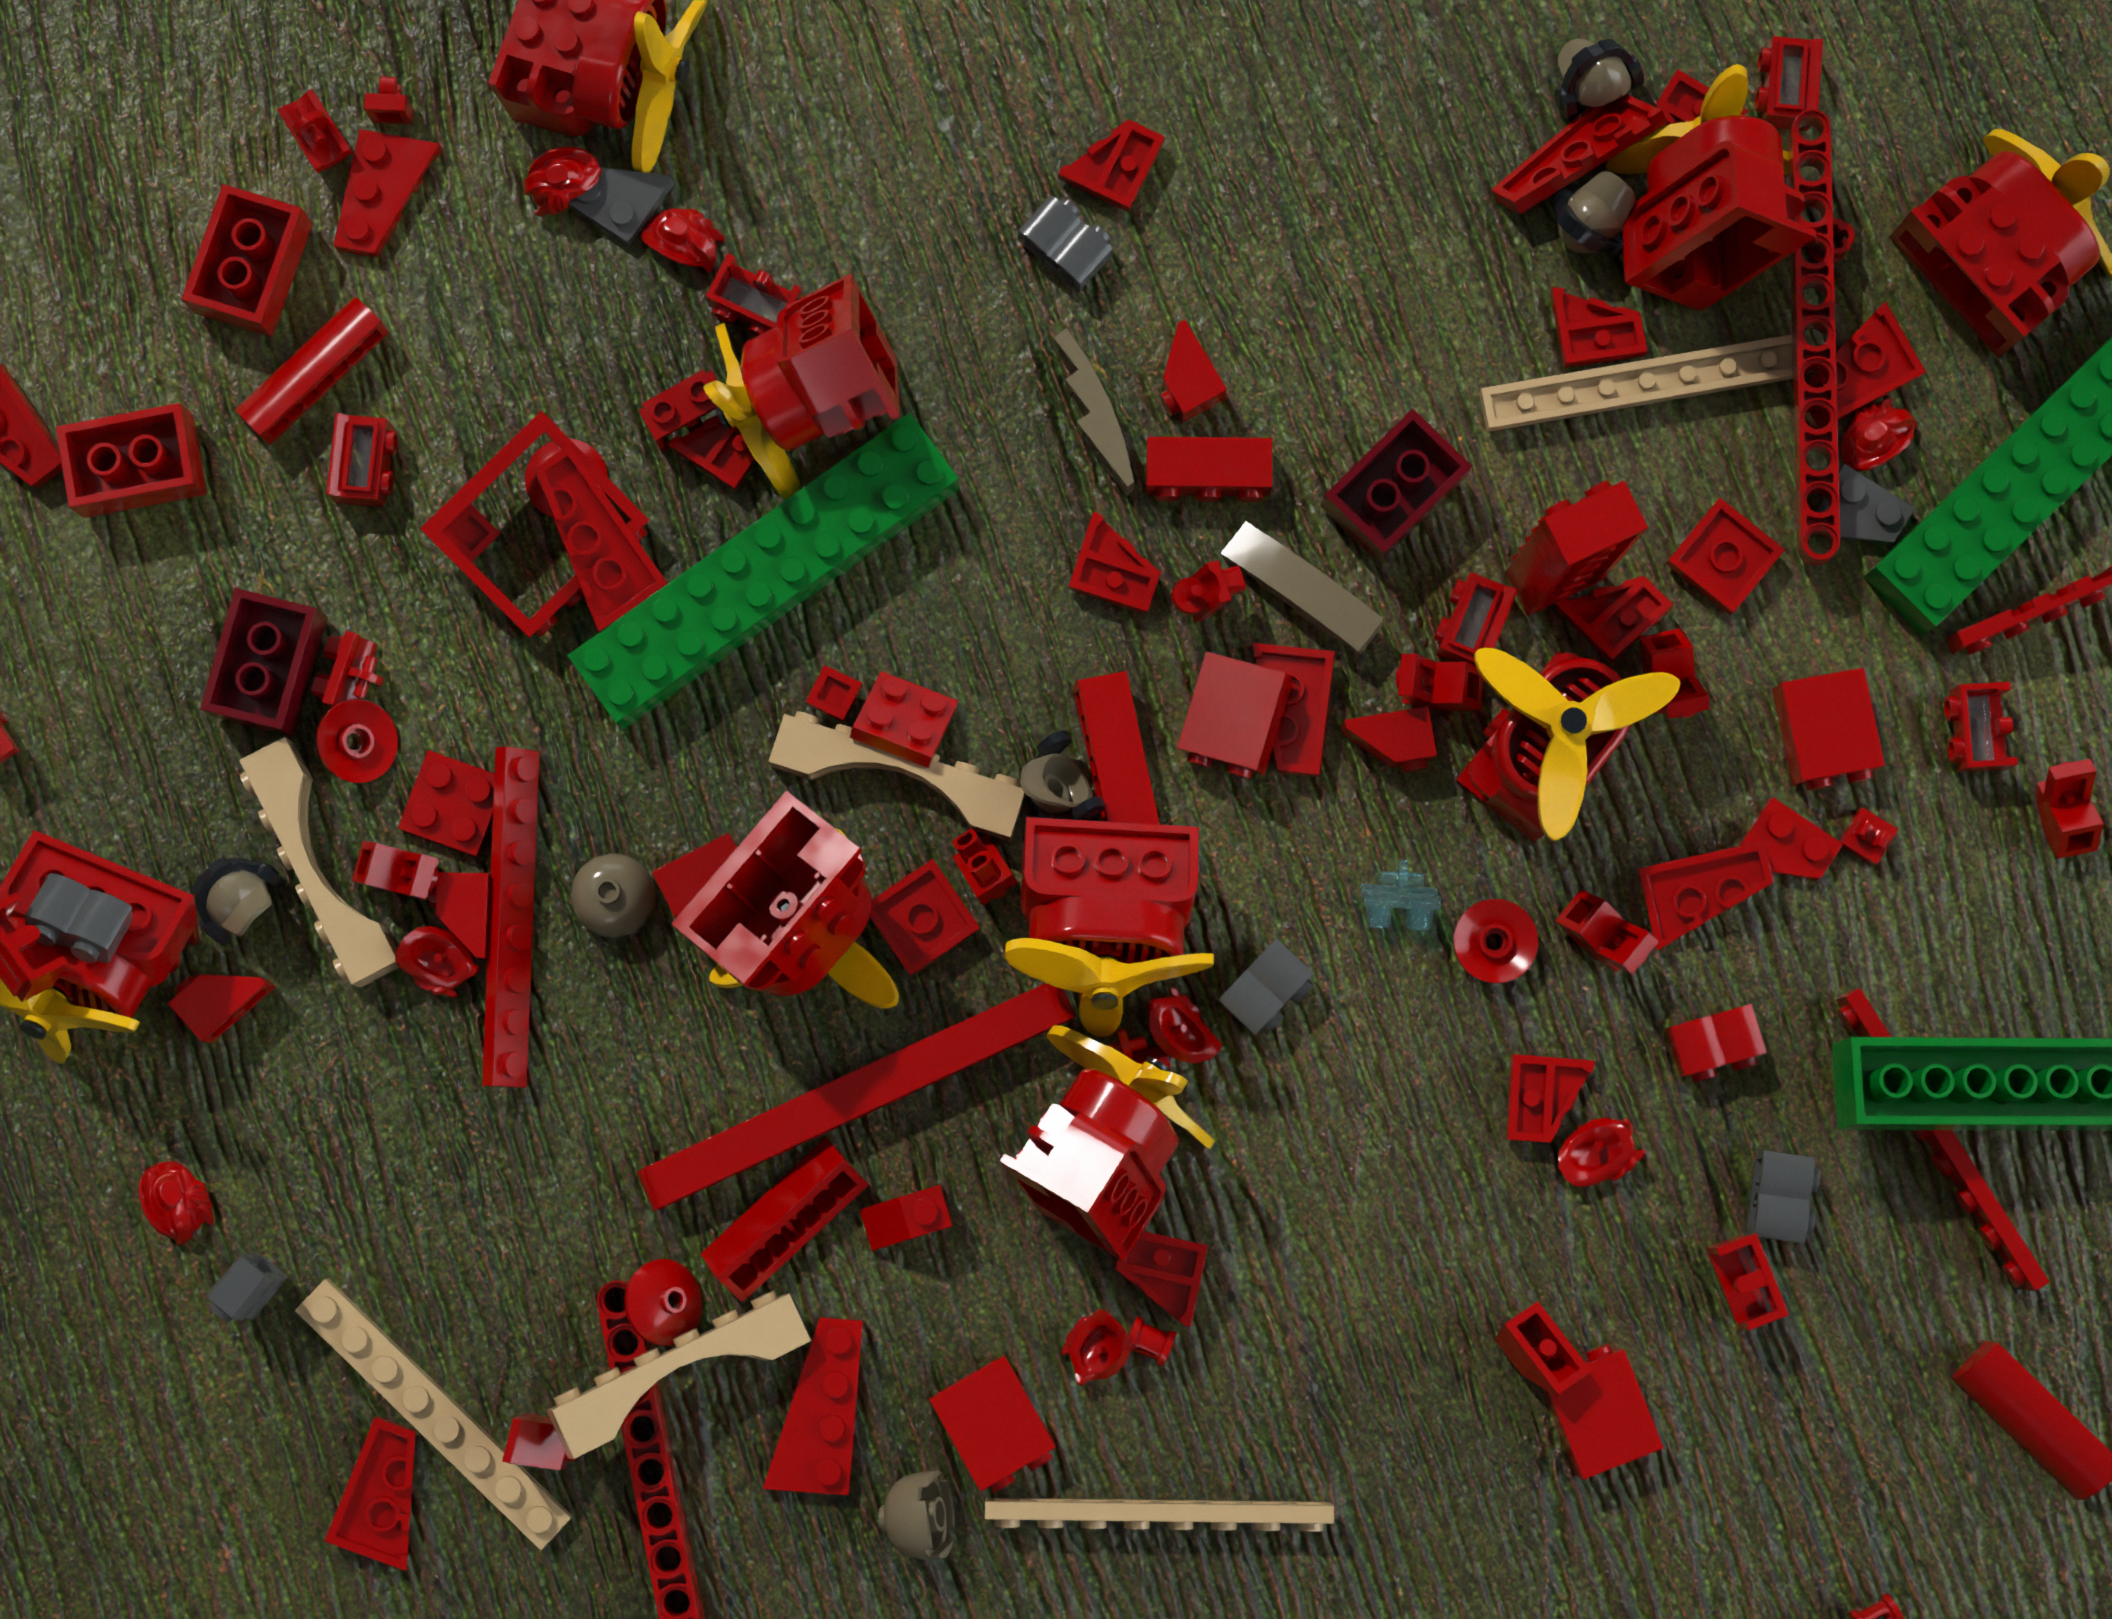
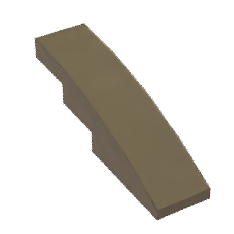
[1053,328,1134,496]
[1221,522,1385,655]

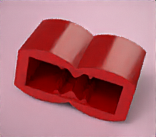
[1665,1004,1767,1083]

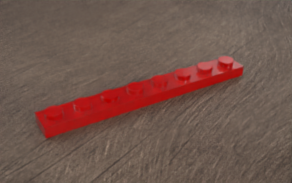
[482,746,539,1088]
[1835,988,2050,1291]

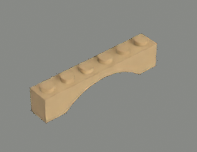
[768,711,1026,842]
[239,737,399,988]
[546,1290,811,1459]

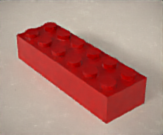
[1505,480,1648,617]

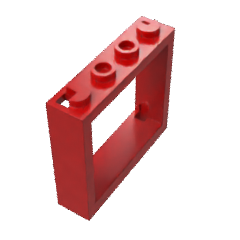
[420,410,649,638]

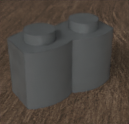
[1018,195,1113,292]
[24,873,133,963]
[1217,938,1314,1036]
[1747,1150,1820,1243]
[207,1252,287,1323]

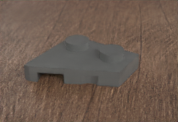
[568,167,674,247]
[1810,464,1915,546]

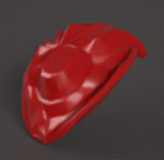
[523,146,602,216]
[641,208,725,273]
[1840,398,1918,471]
[395,926,480,997]
[1147,987,1221,1064]
[1558,1117,1645,1187]
[139,1161,214,1245]
[1061,1309,1131,1386]

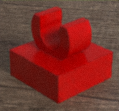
[364,76,414,125]
[442,504,501,562]
[806,665,863,722]
[1839,807,1898,866]

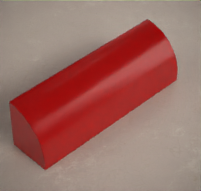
[234,296,390,445]
[1073,671,1160,825]
[700,1138,869,1303]
[1951,1341,2112,1500]

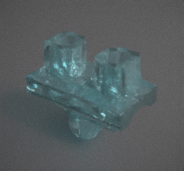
[1360,860,1441,930]

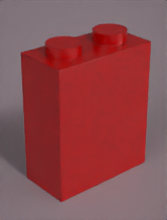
[1177,651,1293,779]
[1772,667,1885,791]
[1542,1343,1664,1480]
[929,1354,1056,1493]

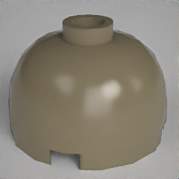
[571,853,657,938]
[878,1470,955,1560]

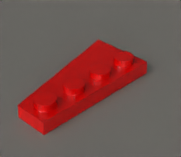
[1491,94,1668,214]
[534,444,668,632]
[1945,565,2112,656]

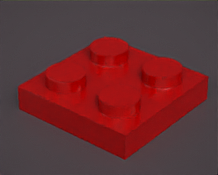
[1665,498,1785,615]
[850,671,958,768]
[398,750,495,858]
[870,859,981,977]

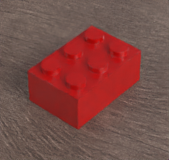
[181,184,313,337]
[56,403,207,518]

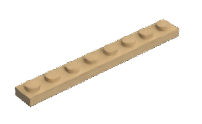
[1479,332,1814,432]
[295,1278,574,1550]
[985,1498,1334,1531]

